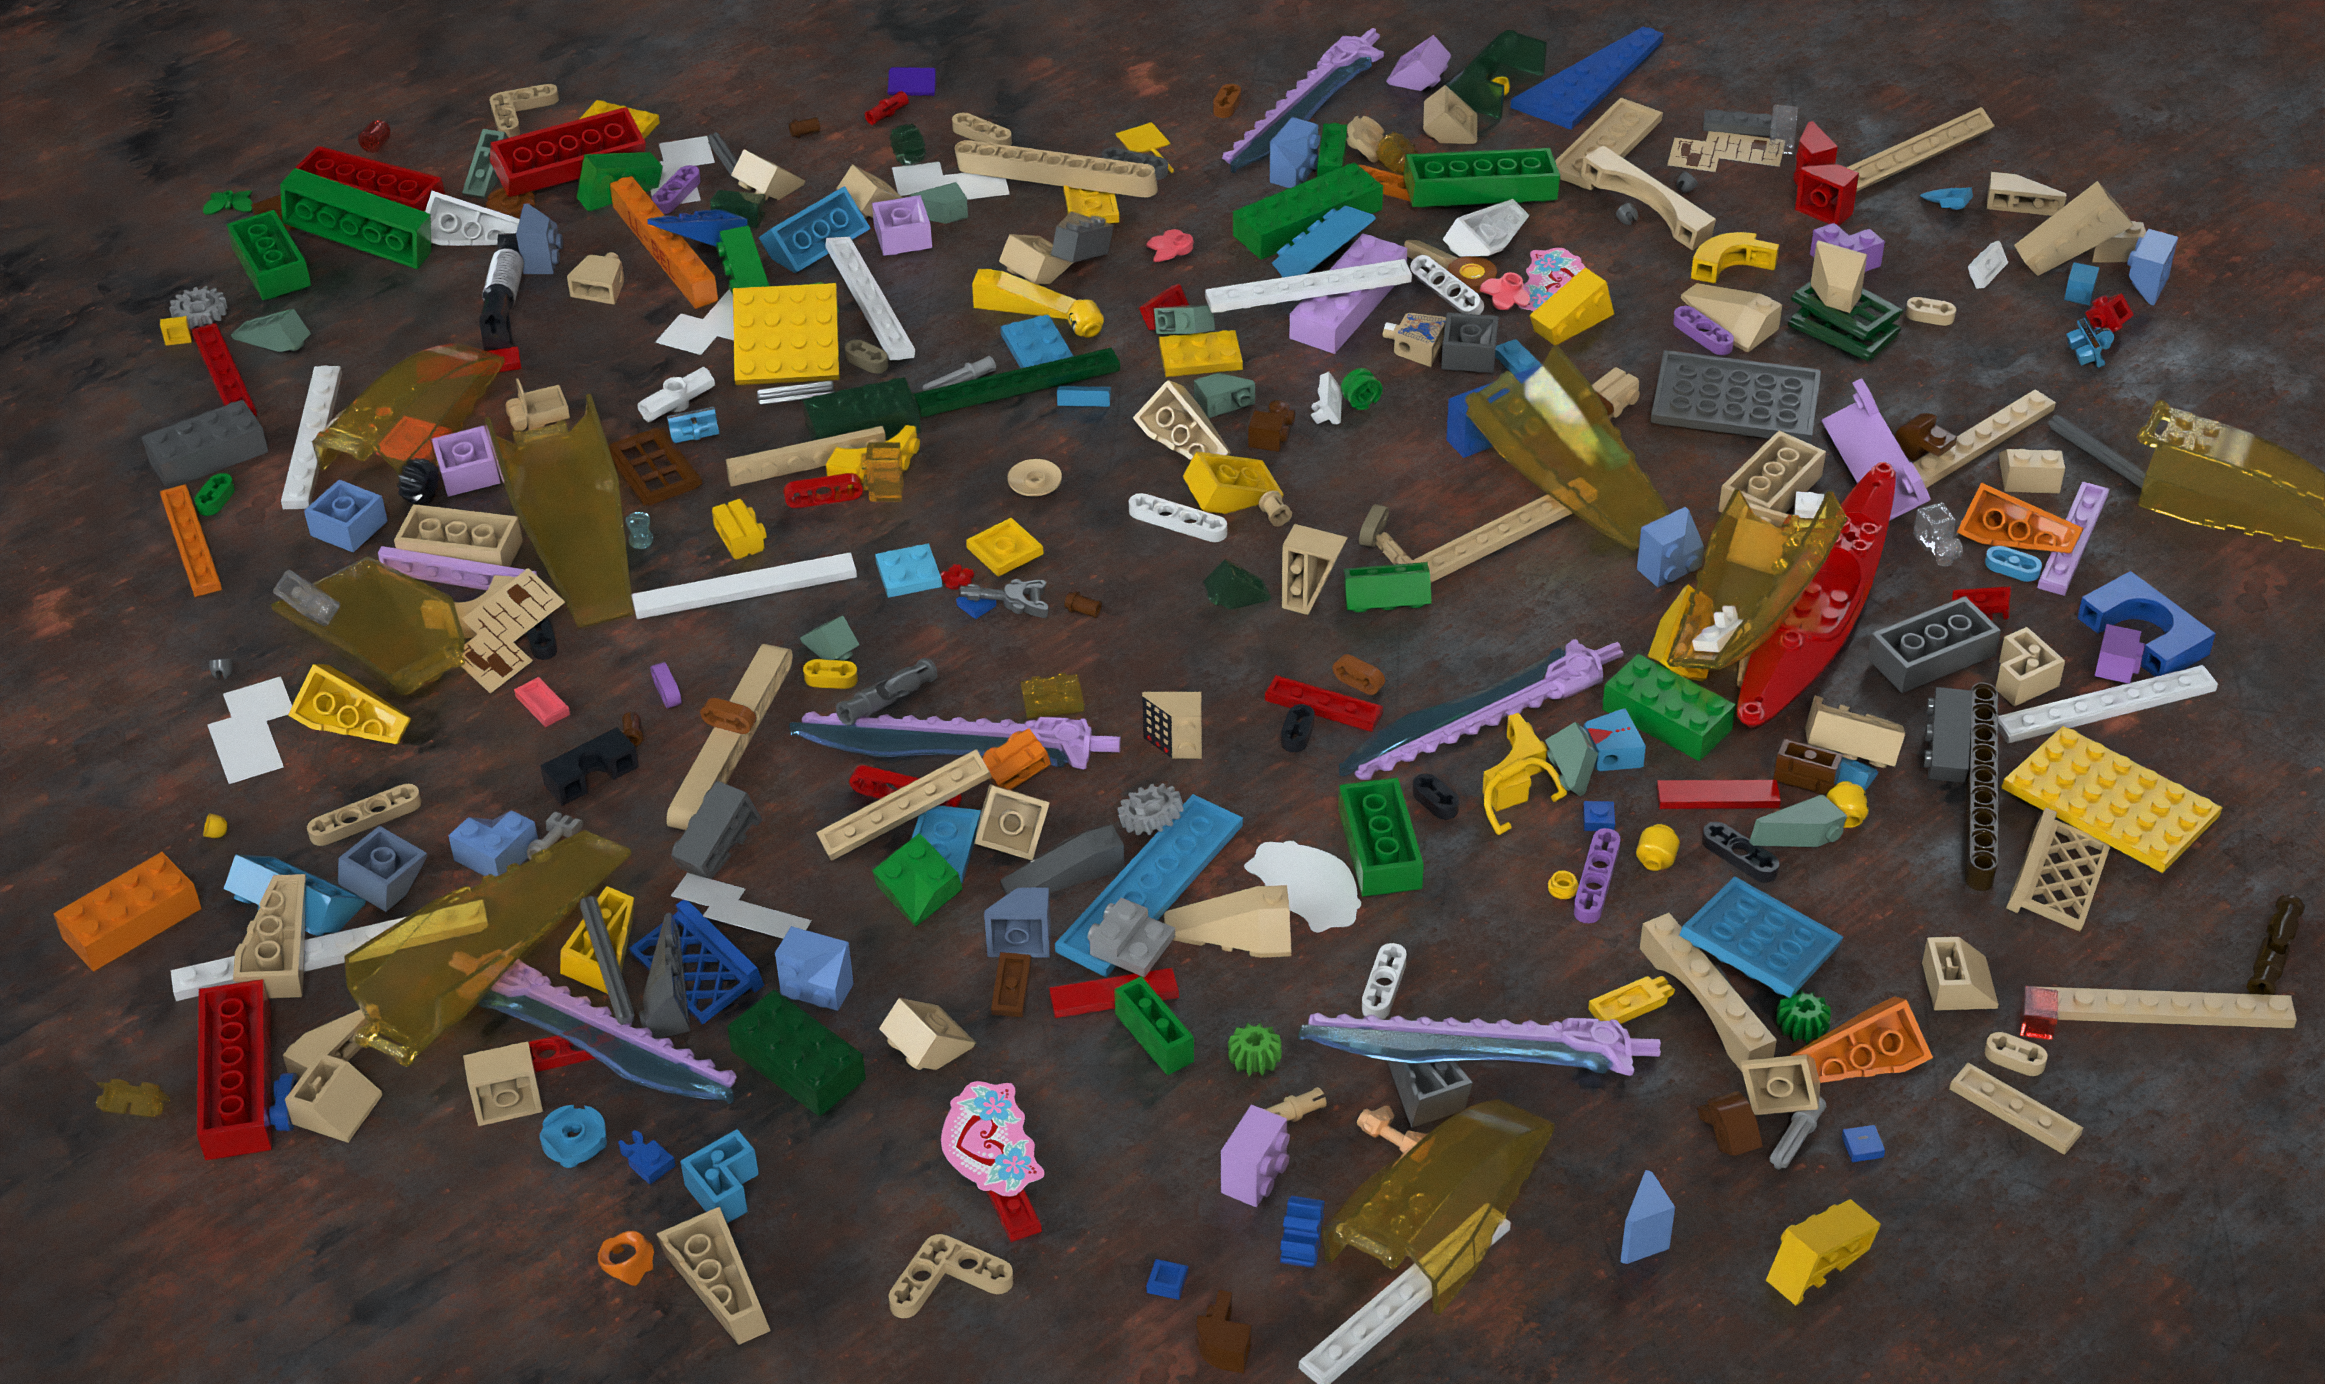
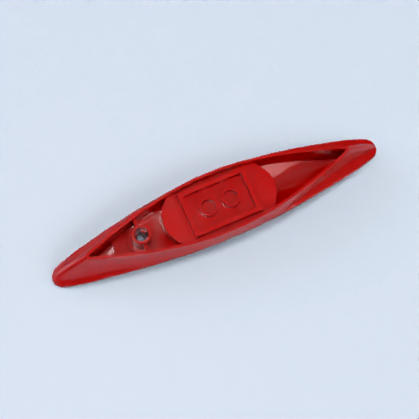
[1737,462,1896,728]

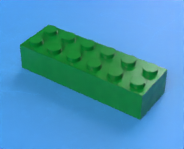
[1403,148,1560,208]
[1233,162,1383,260]
[280,168,431,269]

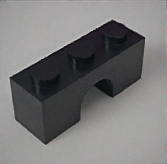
[540,727,639,806]

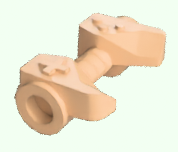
[1357,1106,1434,1163]

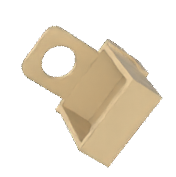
[505,378,570,431]

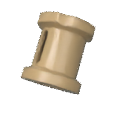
[1259,491,1292,527]

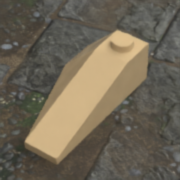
[233,874,306,998]

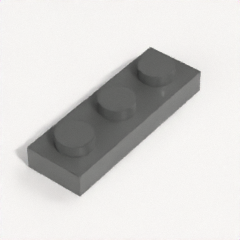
[1703,109,1777,137]

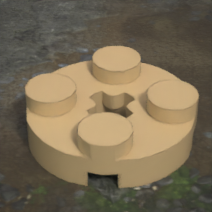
[1346,116,1391,163]

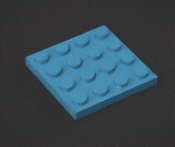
[1679,877,1843,998]

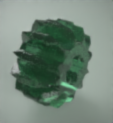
[890,124,926,166]

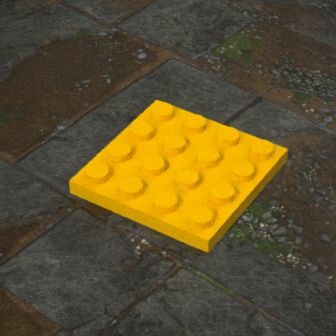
[733,283,840,385]

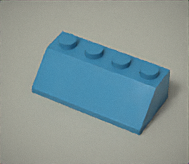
[759,186,871,273]
[1272,206,1376,278]
[224,854,366,936]

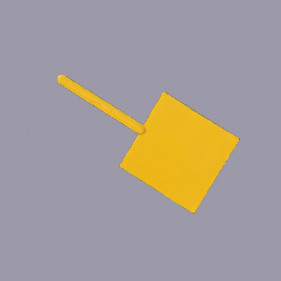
[1116,122,1174,173]

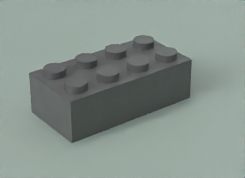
[142,400,269,489]
[1867,596,2001,693]

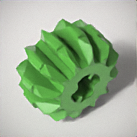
[1228,1022,1282,1076]

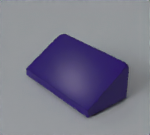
[888,67,937,96]

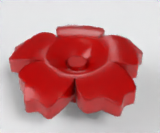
[940,564,974,589]

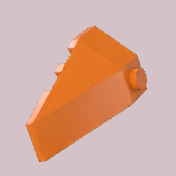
[1791,996,1933,1083]

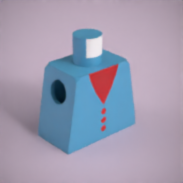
[1583,708,1646,771]

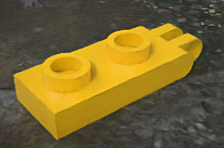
[1588,976,1675,1024]

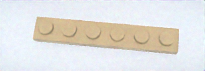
[726,426,886,487]
[816,749,991,861]

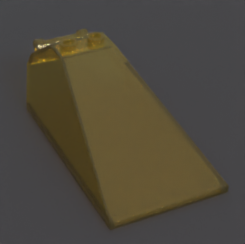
[271,556,465,695]

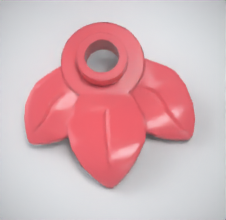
[1146,229,1194,262]
[1480,272,1530,310]

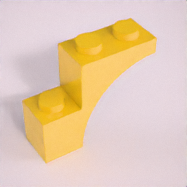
[826,425,920,489]
[1482,712,1548,812]

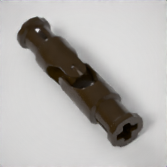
[2246,894,2305,995]

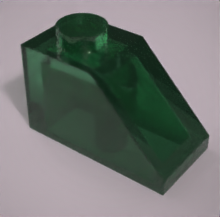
[1203,559,1272,610]

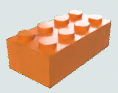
[53,852,202,972]

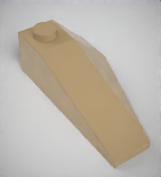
[1681,283,1782,352]
[1133,380,1231,460]
[1164,885,1291,958]

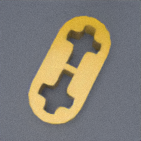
[803,659,858,689]

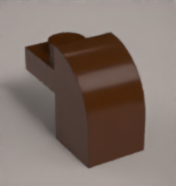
[1895,413,1957,461]
[1697,1091,1763,1156]
[1197,1290,1252,1374]

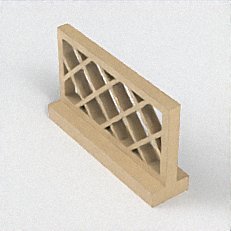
[2006,808,2110,932]

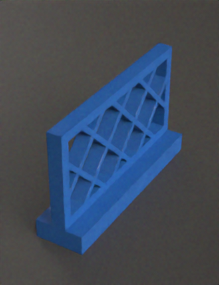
[629,899,765,1025]

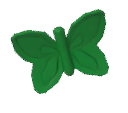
[203,190,253,215]

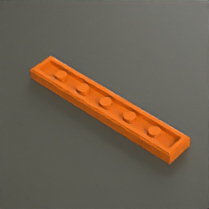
[159,484,222,597]

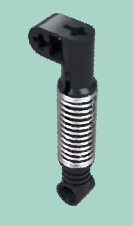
[480,233,524,351]

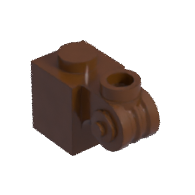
[1248,400,1296,452]

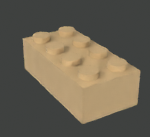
[1719,431,1826,519]
[394,504,523,567]

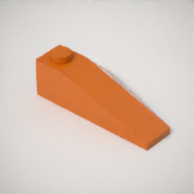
[1957,483,2084,554]

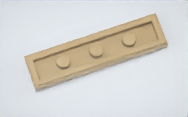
[1950,1063,2083,1155]

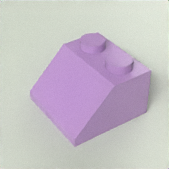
[1386,35,1452,91]

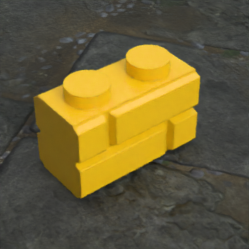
[712,499,767,560]

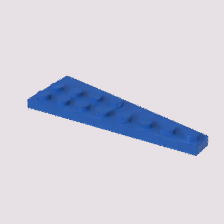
[1510,26,1664,130]

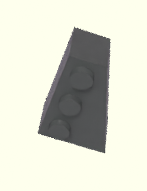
[1051,211,1114,263]
[1923,687,1972,783]
[671,780,763,879]
[1385,1019,1473,1128]

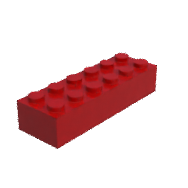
[490,107,646,198]
[295,146,445,212]
[197,979,272,1161]

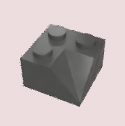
[1441,312,1499,373]

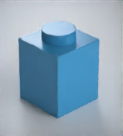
[2064,262,2099,305]

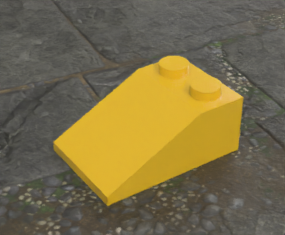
[1183,451,1284,514]

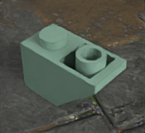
[1154,305,1215,334]
[1194,373,1255,418]
[1545,722,1598,796]

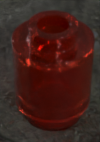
[358,120,390,153]

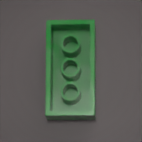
[226,210,311,300]
[1602,654,1736,762]
[1338,777,1424,897]

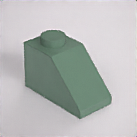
[910,182,968,224]
[800,615,860,661]

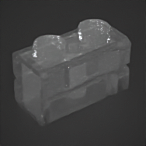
[273,569,340,627]

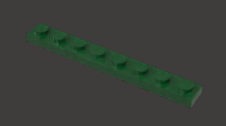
[913,347,1121,417]

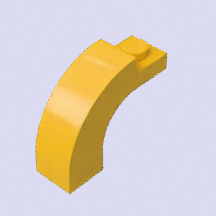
[1691,232,1779,284]

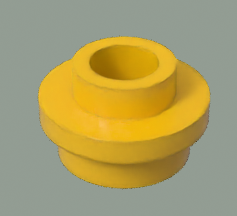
[1548,871,1579,899]

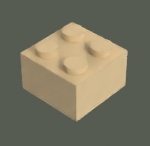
[463,1041,543,1126]

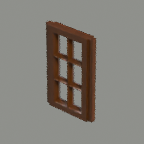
[604,427,703,506]

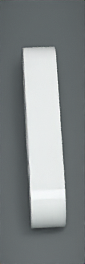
[1362,943,1407,1019]

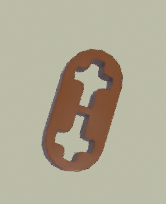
[1213,84,1241,118]
[1332,654,1386,695]
[700,698,757,734]

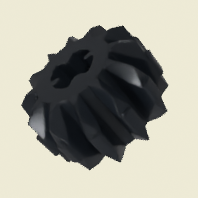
[397,458,440,505]

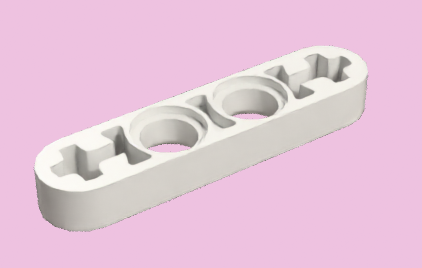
[1410,255,1484,315]
[1129,493,1227,542]

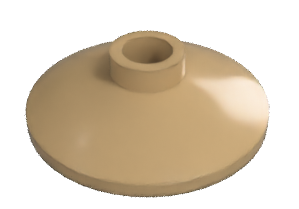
[1008,459,1062,496]

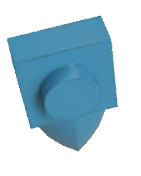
[1920,187,1973,210]

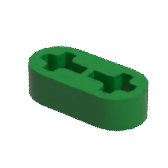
[194,473,235,516]

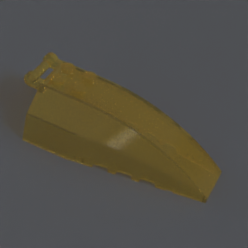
[312,343,505,480]
[1465,345,1671,551]
[2137,400,2325,551]
[1667,489,1848,670]
[1322,1099,1555,1316]

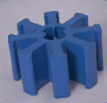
[1280,1196,1325,1268]

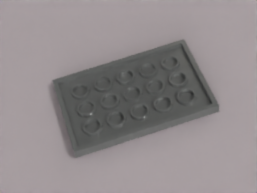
[1650,350,1821,444]

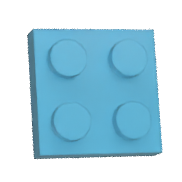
[875,543,942,598]

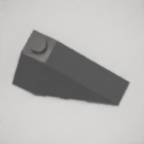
[1000,824,1124,895]
[639,913,691,1039]

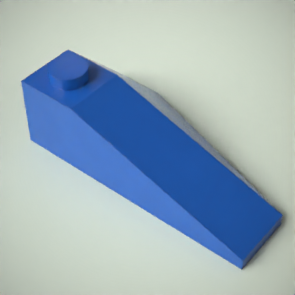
[648,209,747,247]

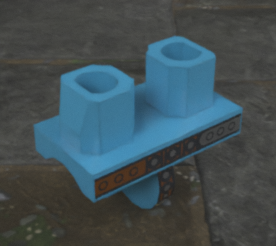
[2066,318,2114,367]
[667,407,719,443]

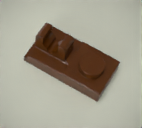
[991,952,1032,1017]

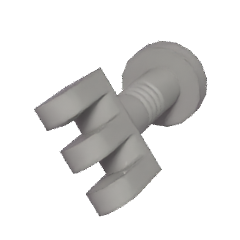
[527,812,583,863]

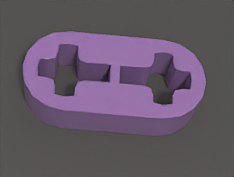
[650,662,682,709]

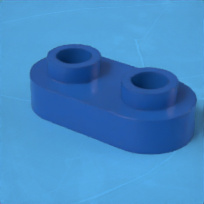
[269,1073,299,1131]

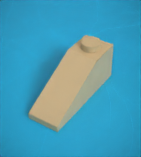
[1987,172,2066,216]
[283,1004,382,1080]

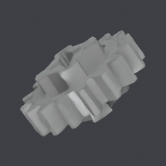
[169,286,228,329]
[1117,783,1184,835]

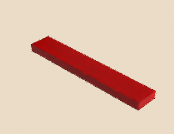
[191,323,257,416]

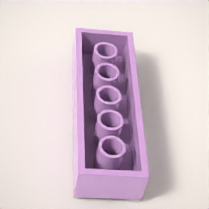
[1289,234,1407,354]

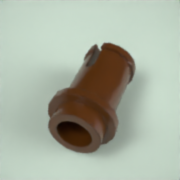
[788,117,820,138]
[1064,591,1102,618]
[621,712,643,747]

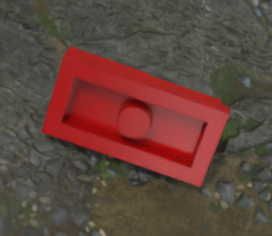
[1139,284,1189,330]
[1952,586,2012,620]

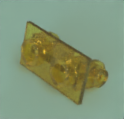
[96,1079,170,1118]

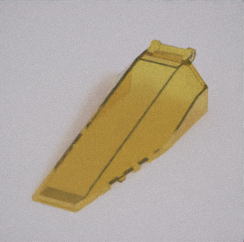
[485,394,634,628]
[344,830,631,1067]

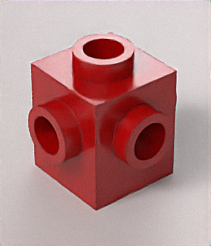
[2085,293,2134,333]

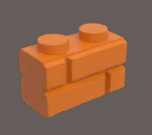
[982,728,1051,790]

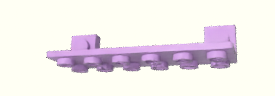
[1822,378,1931,521]

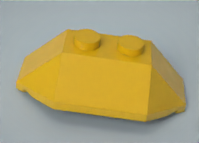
[1648,584,1715,681]

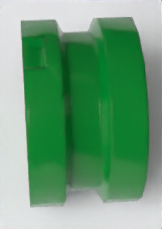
[1341,368,1383,410]

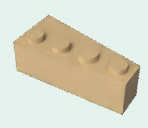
[2014,181,2134,276]
[656,1207,771,1345]

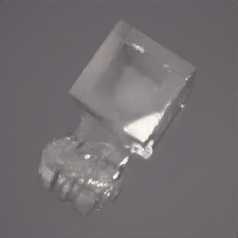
[1913,503,1963,566]

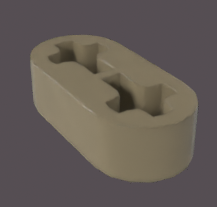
[845,340,888,373]
[1359,504,1389,548]

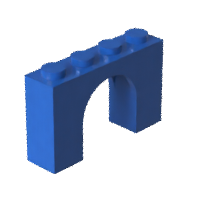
[2077,571,2216,677]

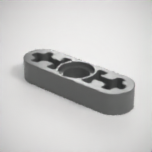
[1102,147,1168,180]

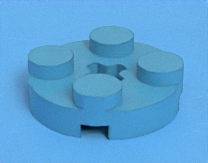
[540,1105,607,1168]

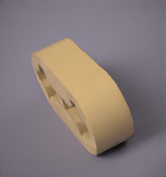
[1905,297,1956,326]
[1984,1032,2048,1076]

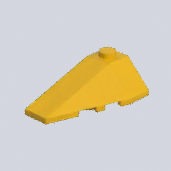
[972,268,1076,319]
[288,664,411,744]

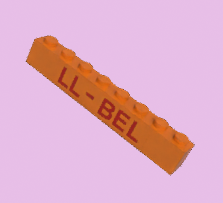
[609,176,718,309]

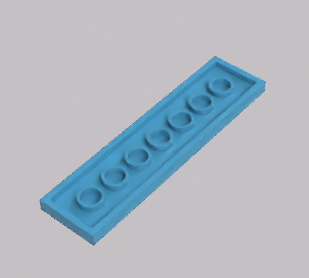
[1055,794,1243,977]

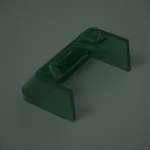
[1443,30,1547,120]

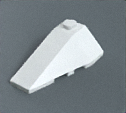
[425,191,520,246]
[1443,199,1529,257]

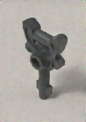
[959,579,1049,618]

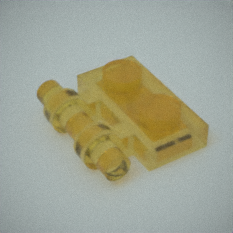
[1020,673,1084,718]

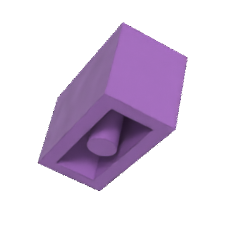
[2095,624,2145,684]

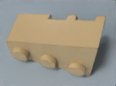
[1282,524,1348,615]
[1805,695,1905,768]

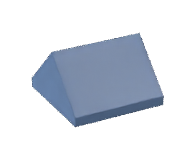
[1620,1170,1675,1264]

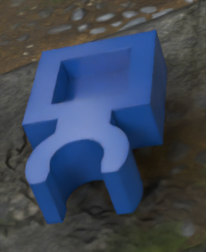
[618,1130,676,1184]

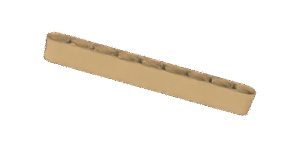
[954,140,1158,197]
[667,644,793,831]

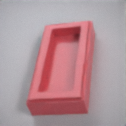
[514,677,570,728]

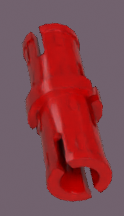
[864,91,909,125]

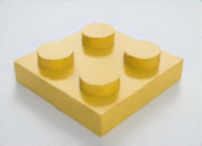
[966,518,1043,577]

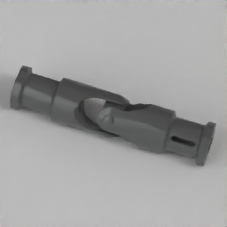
[836,657,938,726]

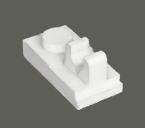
[1968,241,2008,289]
[1311,372,1342,425]
[1692,606,1749,652]

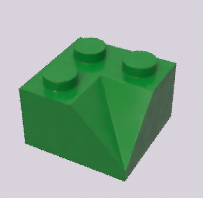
[872,833,963,927]

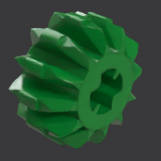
[1776,989,1831,1044]

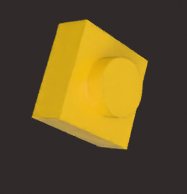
[160,316,192,346]

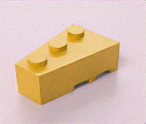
[1530,267,1614,346]
[560,886,634,994]
[1766,1199,1881,1306]

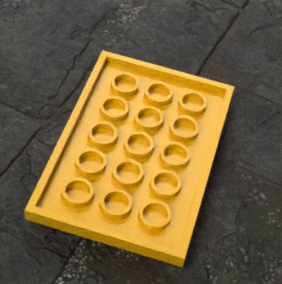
[2002,726,2222,873]

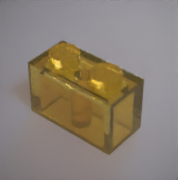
[861,442,904,502]

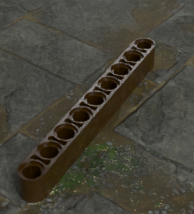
[1965,683,1998,891]

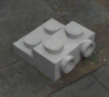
[1087,898,1175,977]

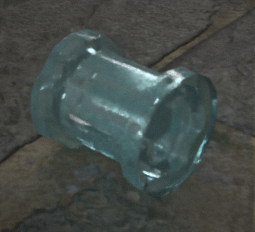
[626,512,654,549]

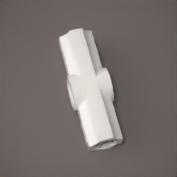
[638,367,715,422]

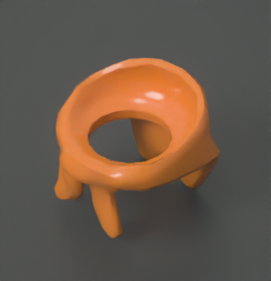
[598,1231,654,1286]

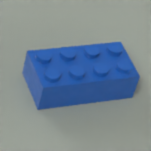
[1446,366,1557,458]

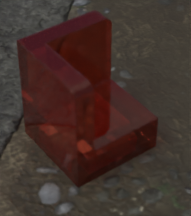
[2020,986,2058,1040]

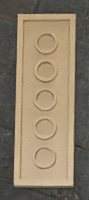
[1555,98,1663,190]

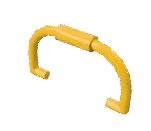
[1484,757,1567,835]

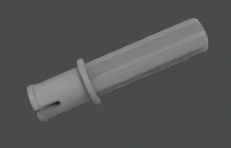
[923,356,996,391]
[1770,1097,1826,1170]

